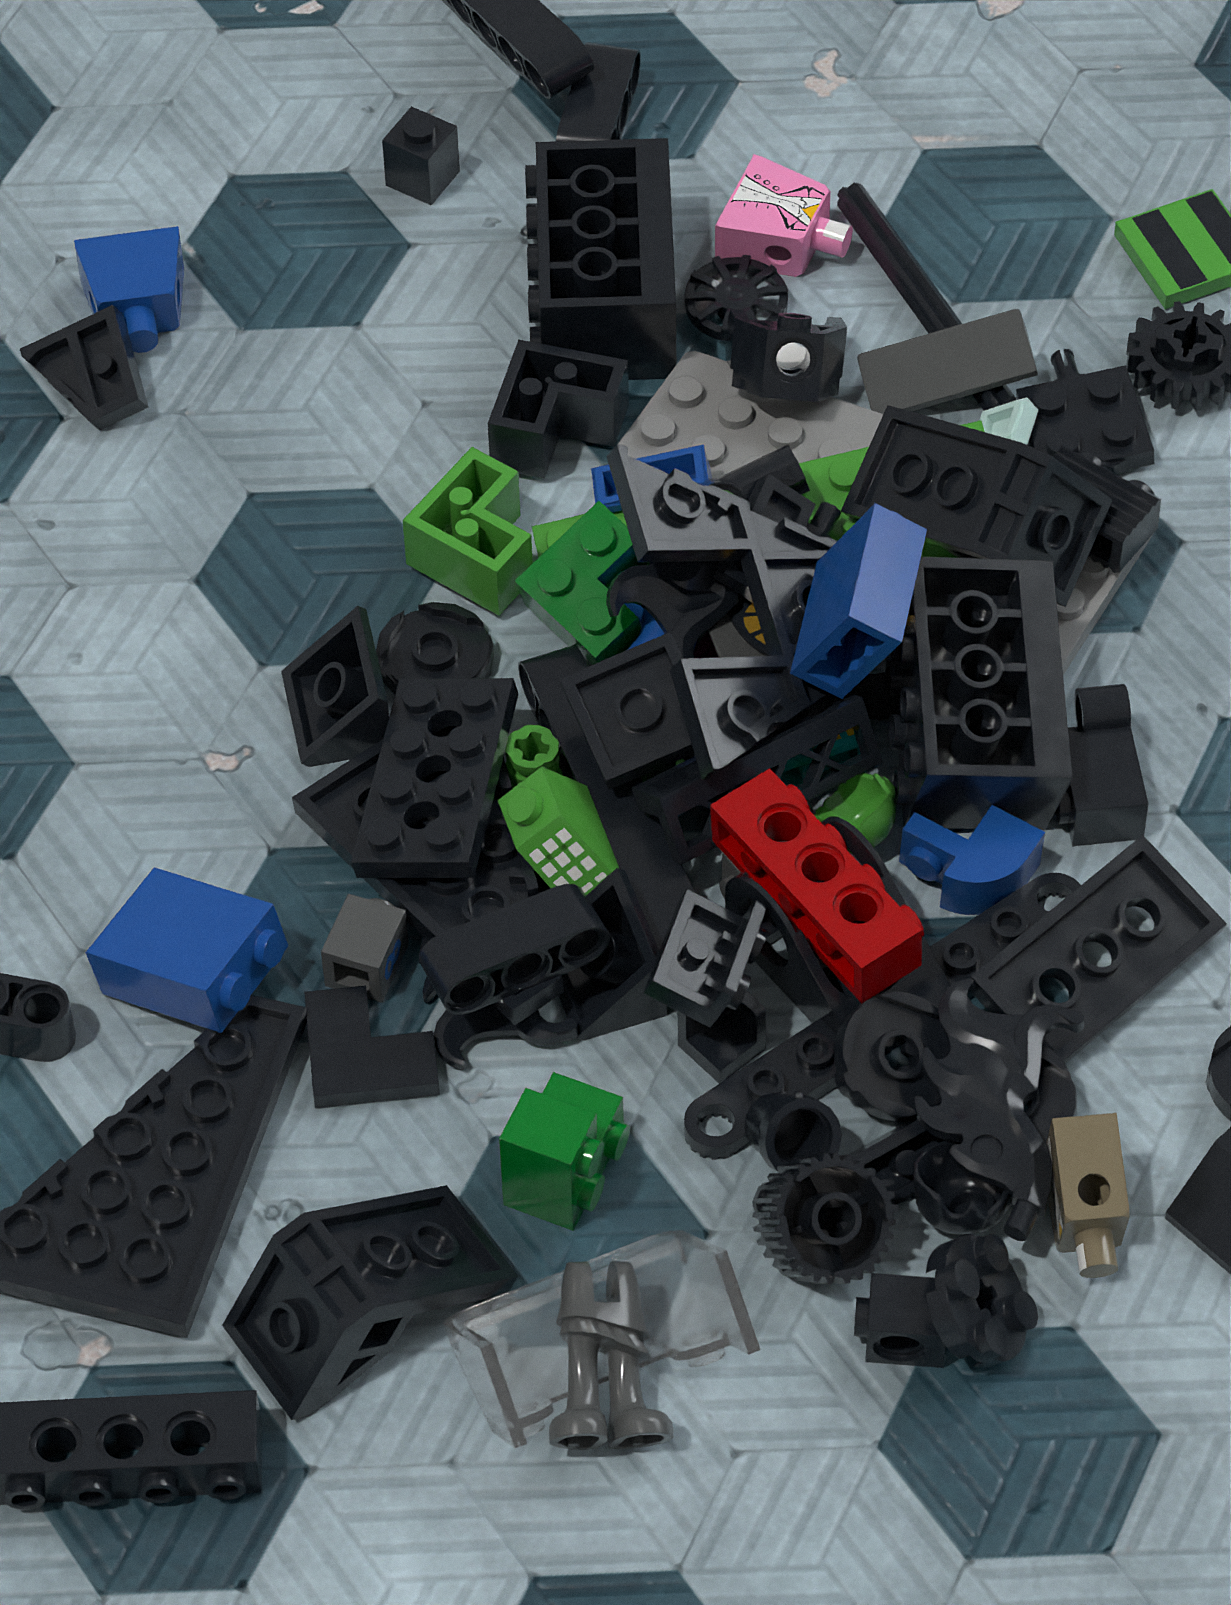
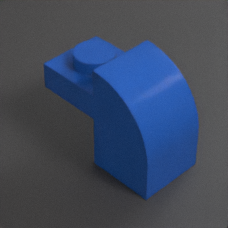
[899,805,1045,915]

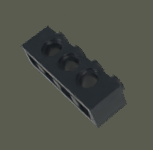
[0,1390,262,1510]

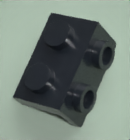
[643,889,768,1028]

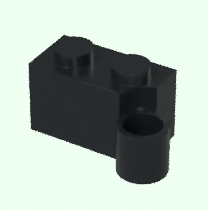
[1055,684,1149,847]

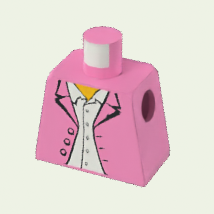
[715,154,853,277]

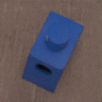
[74,226,184,353]

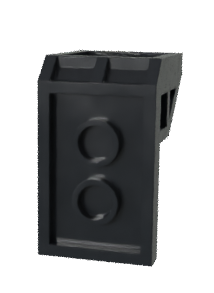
[841,405,1112,607]
[222,1185,518,1420]

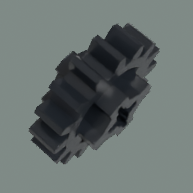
[1126,301,1231,410]

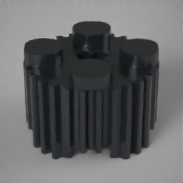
[752,1153,899,1284]

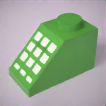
[498,766,619,895]

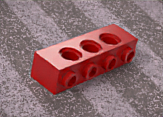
[710,768,924,1003]

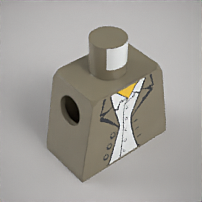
[1046,1113,1130,1278]

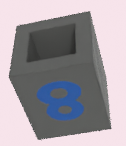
[321,894,409,1003]

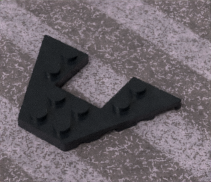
[607,445,837,780]

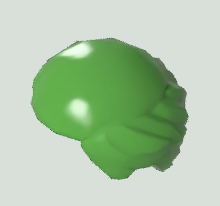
[814,772,896,854]

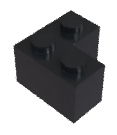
[488,339,629,478]

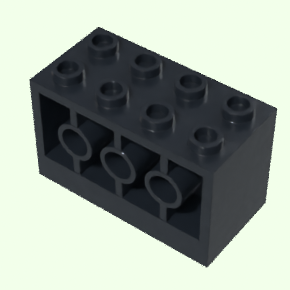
[525,138,676,380]
[884,557,1072,830]

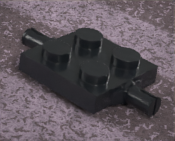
[1016,349,1155,475]

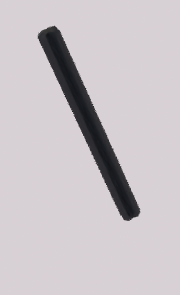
[837,182,1016,411]

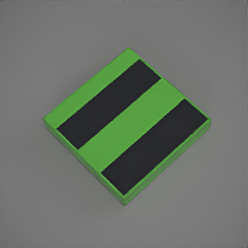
[1114,189,1231,309]

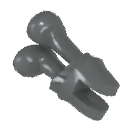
[549,1261,673,1450]

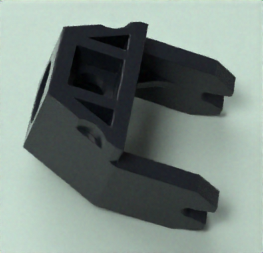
[725,309,847,402]

